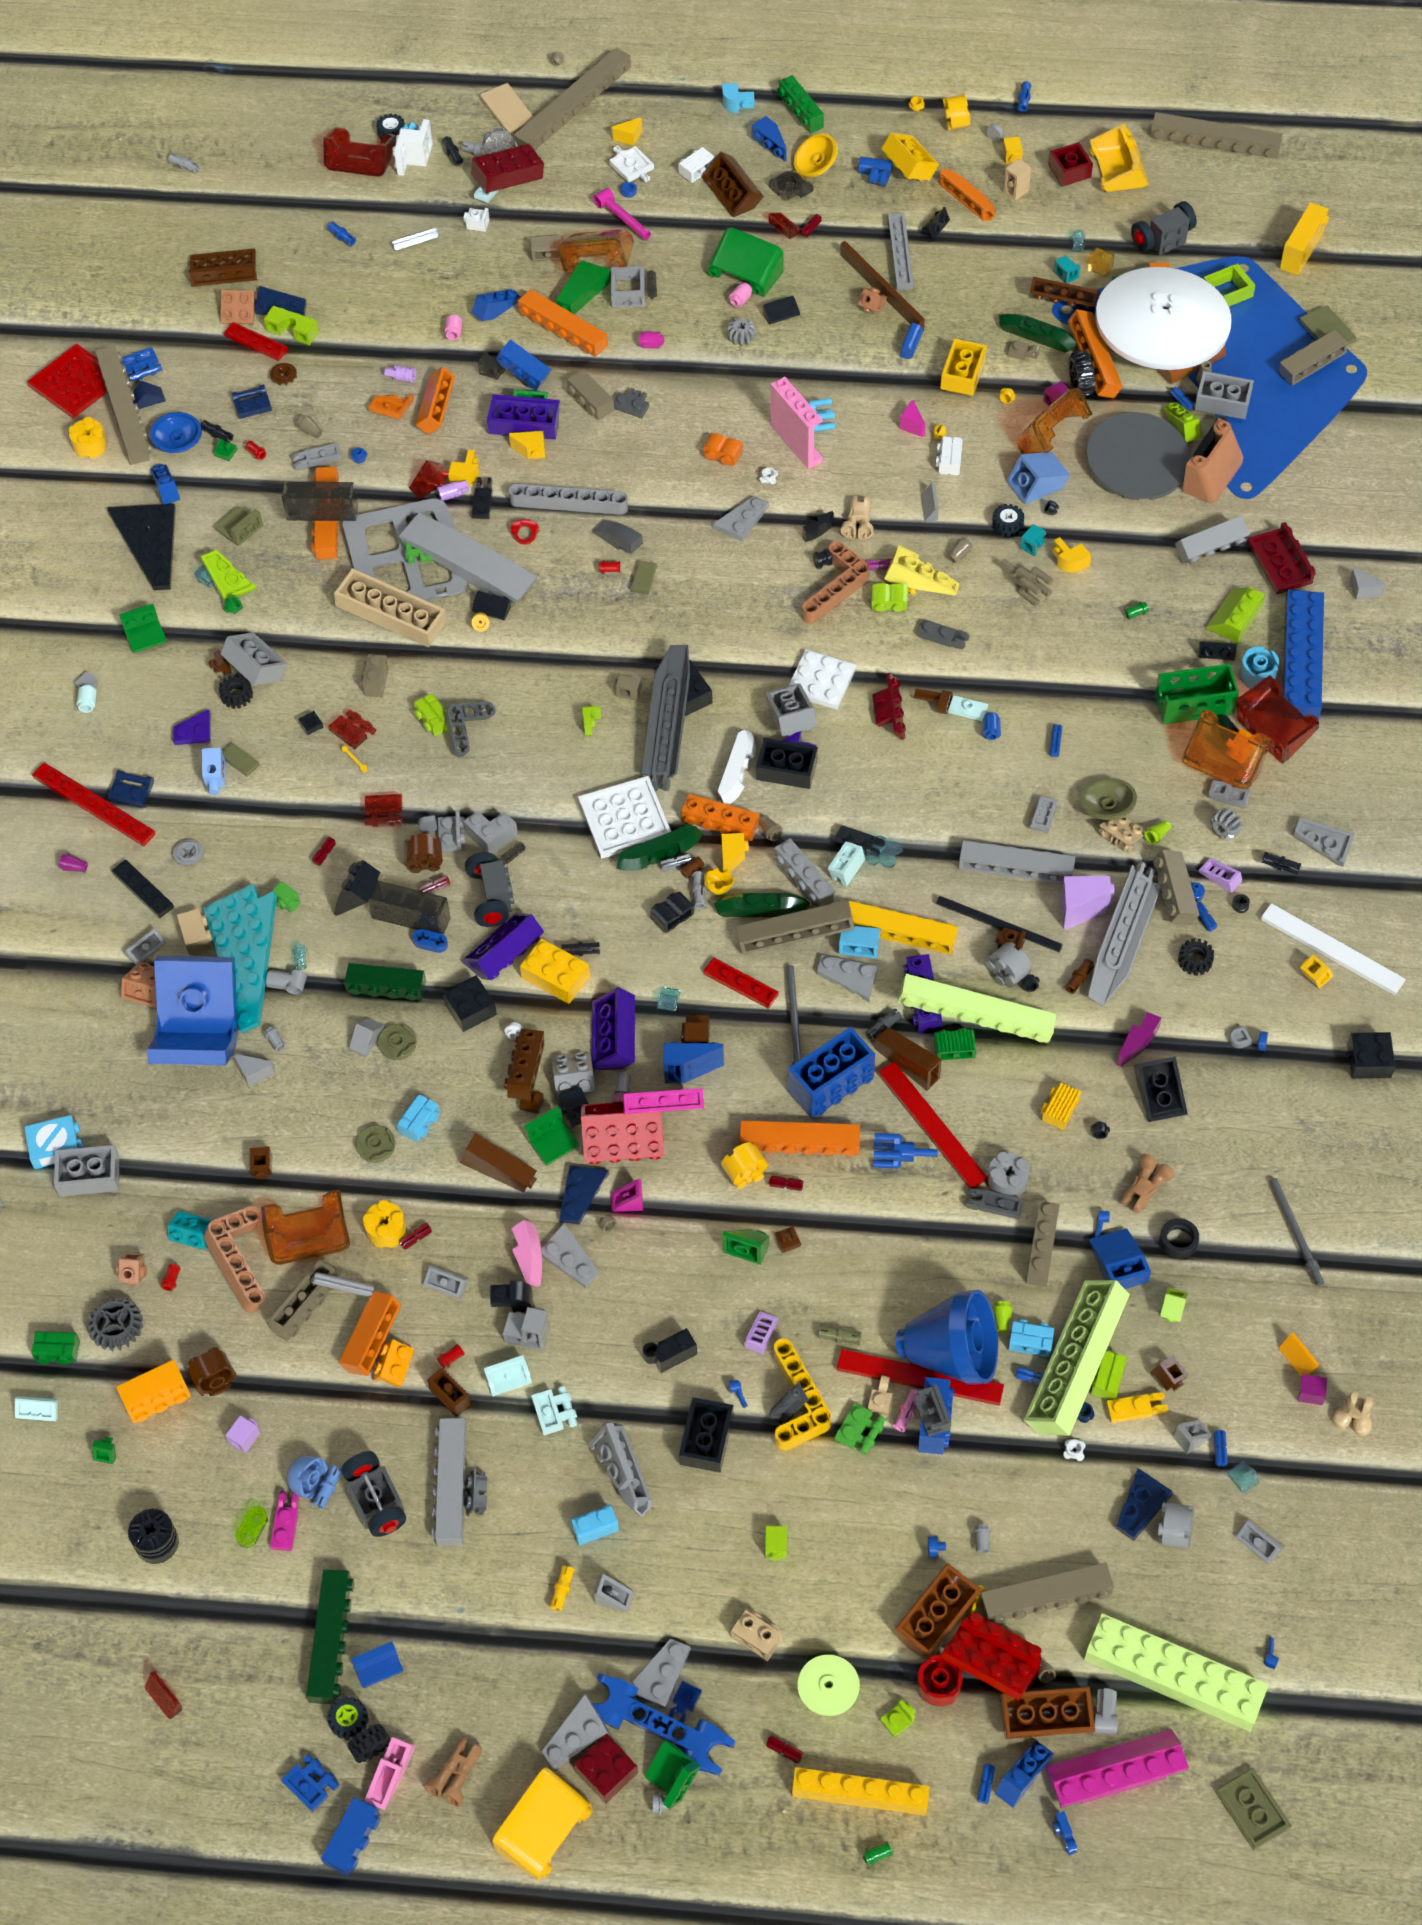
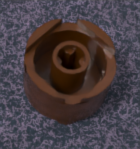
[404,833,443,873]
[188,1347,237,1396]

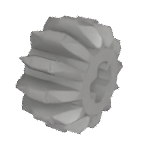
[727,317,756,345]
[1210,807,1243,840]

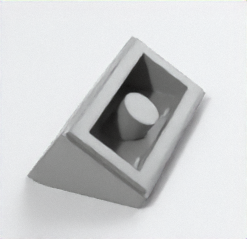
[921,483,939,522]
[123,928,166,965]
[423,1265,469,1299]
[1235,1519,1284,1564]

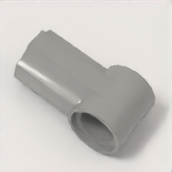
[266,970,307,995]
[1094,1688,1118,1735]

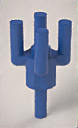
[873,1133,938,1169]

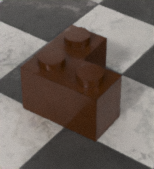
[681,1015,710,1044]

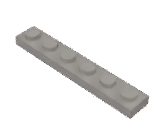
[888,213,913,290]

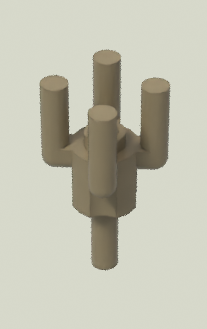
[1000,559,1053,606]

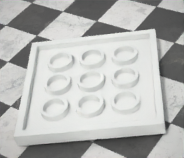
[578,776,671,859]

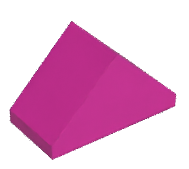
[900,400,926,437]
[611,1179,643,1212]

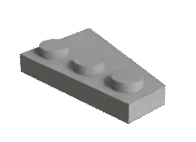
[712,496,769,542]
[817,955,878,1002]
[541,1223,599,1289]
[588,1423,634,1490]
[631,1639,691,1709]

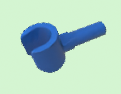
[1094,1211,1110,1237]
[729,1380,748,1408]
[1264,1637,1279,1670]

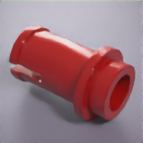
[245,440,266,460]
[599,560,620,574]
[161,1264,181,1291]
[437,1344,465,1368]

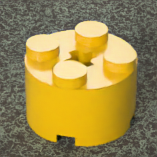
[943,94,971,131]
[69,417,107,458]
[721,1142,768,1189]
[363,1200,406,1248]

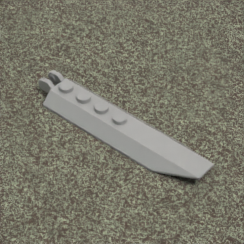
[1087,861,1161,1006]

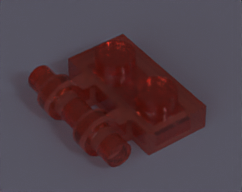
[328,710,376,750]
[365,794,403,827]

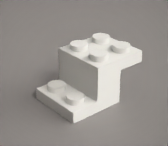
[392,119,433,176]

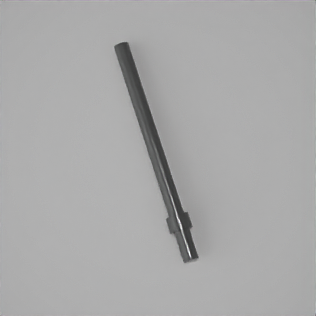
[1269,1178,1324,1286]

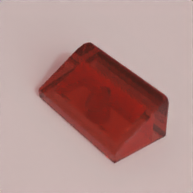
[768,212,801,239]
[145,1671,182,1719]

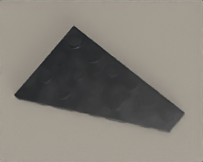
[107,504,176,591]

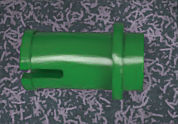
[1124,601,1149,620]
[862,1841,893,1866]

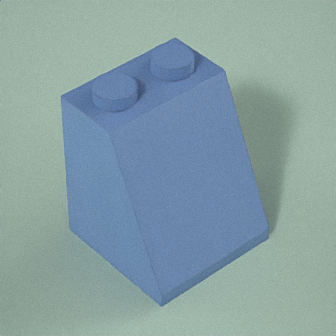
[1007,452,1070,504]

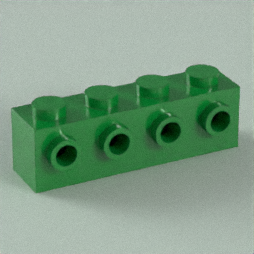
[778,75,824,133]

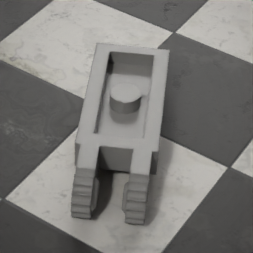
[292,443,342,471]

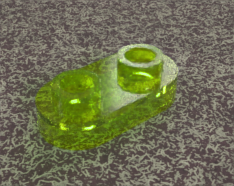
[236,1506,268,1548]

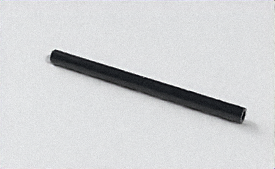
[936,896,1063,953]

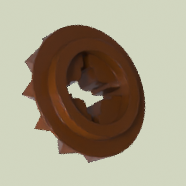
[270,363,297,385]

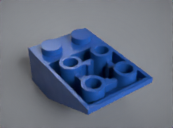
[663,1042,724,1083]
[1088,1228,1151,1289]

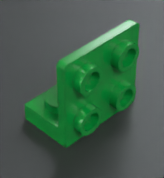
[119,603,167,653]
[524,1106,579,1166]
[645,1740,701,1809]

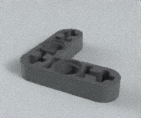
[444,702,496,757]

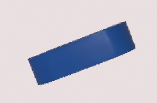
[412,929,448,953]

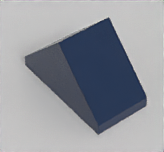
[133,381,166,409]

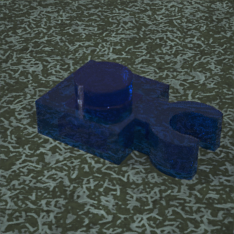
[669,1681,702,1723]

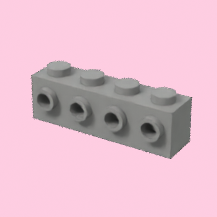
[1175,516,1250,564]
[774,838,835,907]

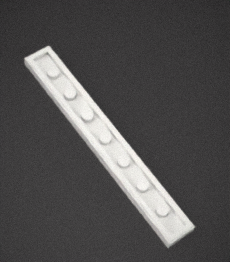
[1261,903,1406,996]

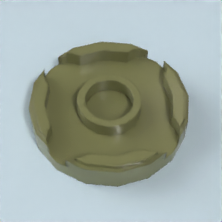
[378,1024,417,1060]
[356,1125,396,1163]

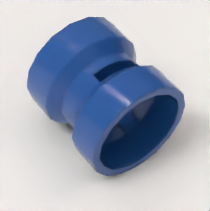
[869,167,890,187]

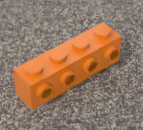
[416,366,455,435]
[681,794,759,841]
[338,1292,401,1376]

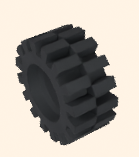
[219,674,253,709]
[1178,938,1214,976]
[347,1724,391,1763]

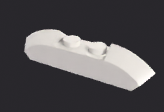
[718,730,756,805]

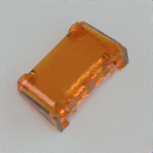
[558,229,634,272]
[1017,388,1093,454]
[1182,710,1272,789]
[261,1190,350,1265]

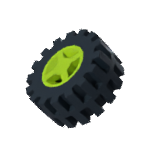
[327,1696,368,1740]

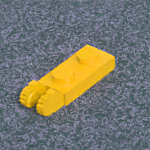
[1106,1392,1169,1423]

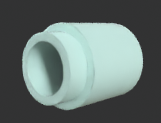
[77,685,97,713]

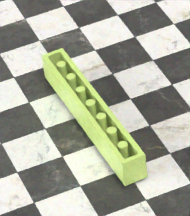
[898,974,1056,1043]

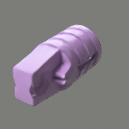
[384,365,417,383]
[437,481,469,501]

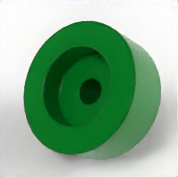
[224,595,243,614]

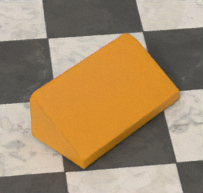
[1279,1333,1319,1377]

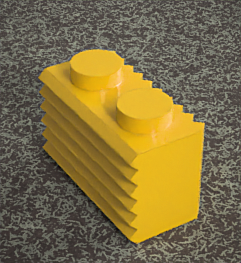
[1040,1082,1081,1130]

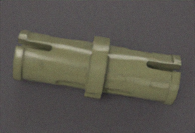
[819,1325,862,1345]

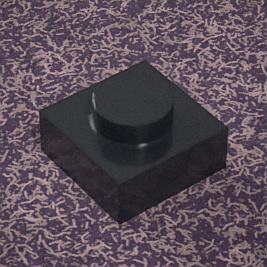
[298,711,323,735]

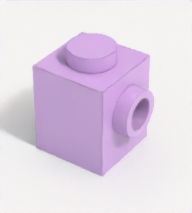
[225,1416,260,1454]

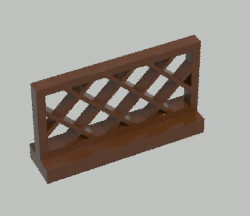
[189,248,257,287]

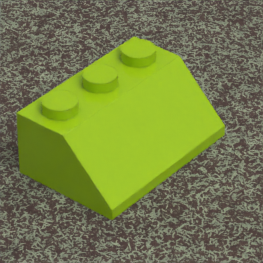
[1206,587,1265,644]

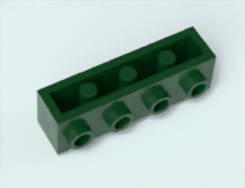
[344,963,426,1000]

